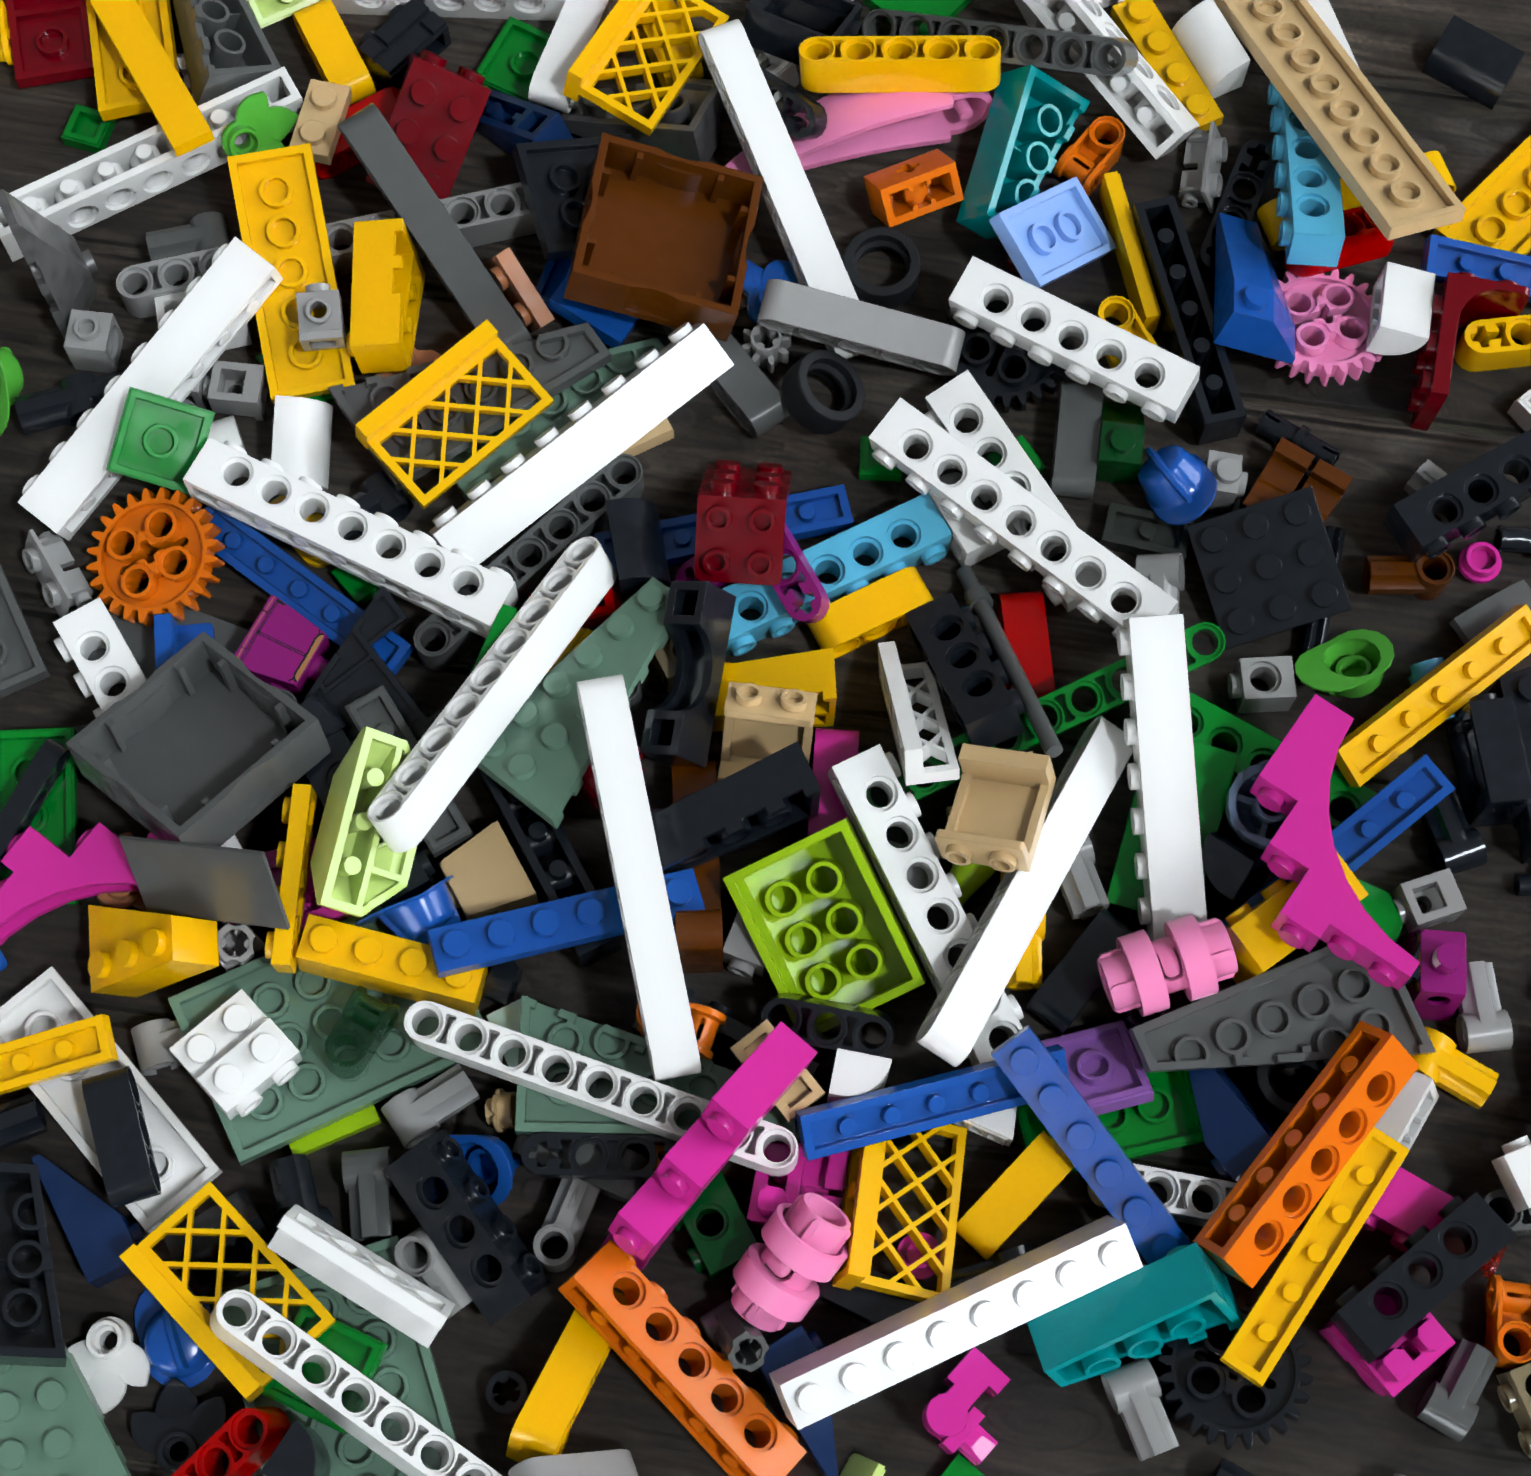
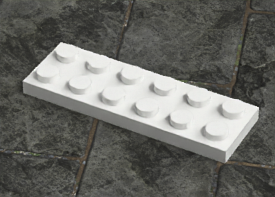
[0,966,223,1234]

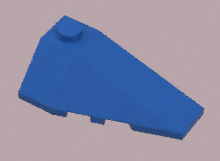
[1213,212,1295,364]

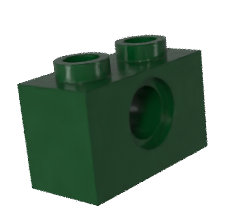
[675,1170,757,1280]

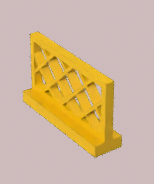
[563,0,730,136]
[355,319,554,509]
[832,1124,967,1302]
[119,1181,336,1404]

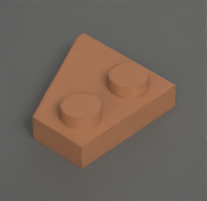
[483,247,555,332]

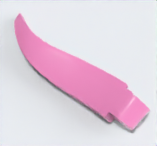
[725,92,993,174]

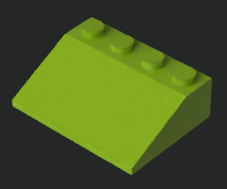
[723,816,927,1033]

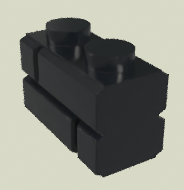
[357,0,451,90]

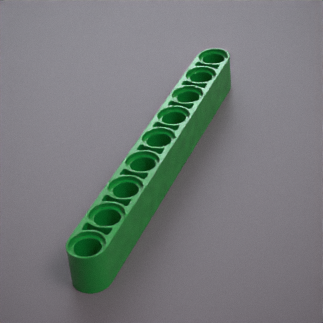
[866,622,1226,808]

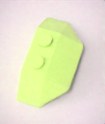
[310,726,417,917]

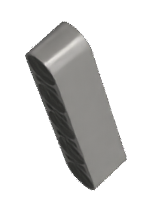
[757,279,965,376]

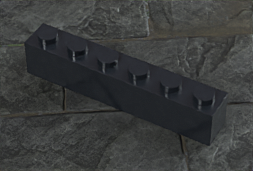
[1132,195,1247,446]

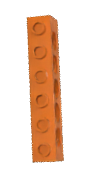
[1193,1020,1420,1289]
[558,1240,807,1476]

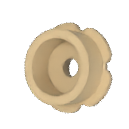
[485,1088,517,1134]

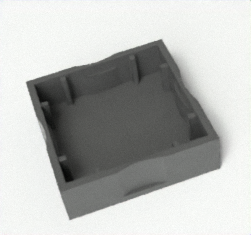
[65,631,331,846]

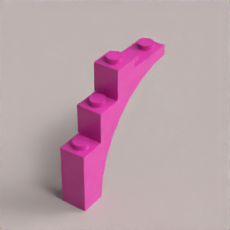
[1250,694,1420,991]
[0,822,236,946]
[600,1021,818,1271]

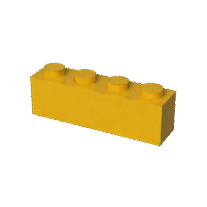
[295,914,488,1017]

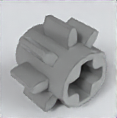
[742,323,791,374]

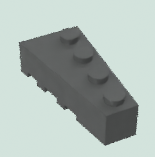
[173,0,281,106]

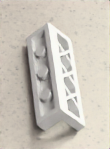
[878,641,960,786]
[267,1204,455,1348]

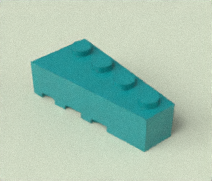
[956,65,1090,239]
[1027,1242,1244,1387]

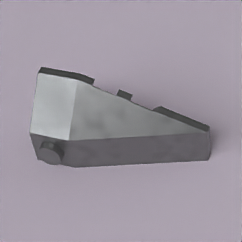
[552,78,723,162]
[0,189,99,339]

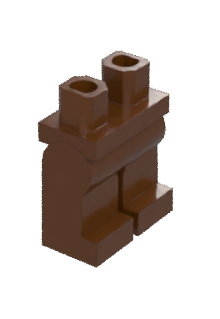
[1240,437,1353,524]

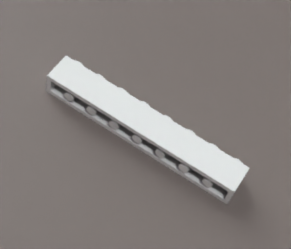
[18,236,284,541]
[429,322,734,564]
[1117,614,1207,941]
[769,1215,1143,1430]

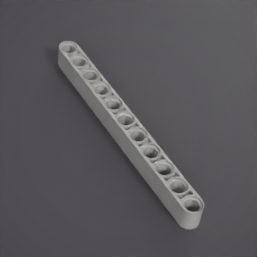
[116,182,536,318]

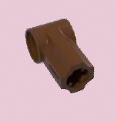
[1362,552,1455,601]

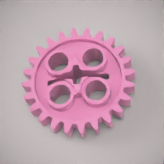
[1274,269,1383,386]

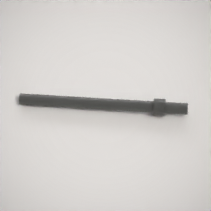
[956,565,1063,758]

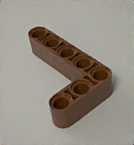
[672,761,723,974]

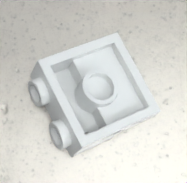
[169,989,302,1120]

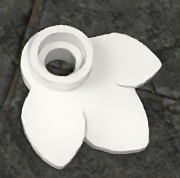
[68,1316,150,1414]

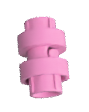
[1096,914,1238,1017]
[731,1192,851,1332]

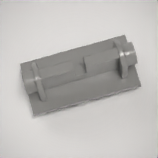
[1178,121,1228,214]
[22,529,93,618]

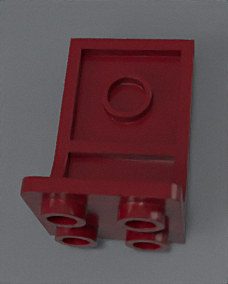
[5,0,94,89]
[365,49,492,199]
[1407,272,1530,431]
[694,460,792,585]

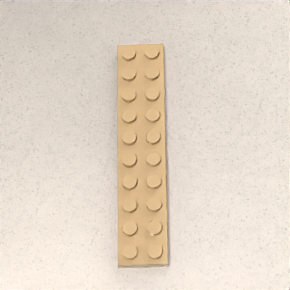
[1214,0,1466,241]

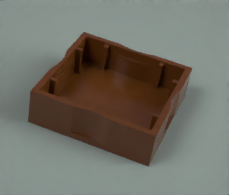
[563,132,764,341]

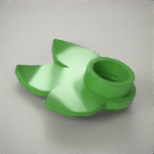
[221,91,299,156]

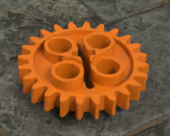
[86,487,225,627]

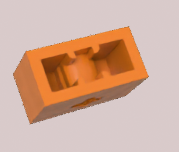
[863,149,964,228]

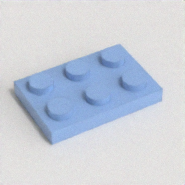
[989,177,1117,288]

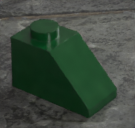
[1095,401,1145,485]

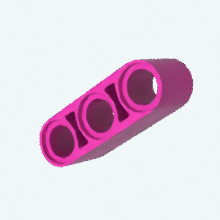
[807,728,859,836]

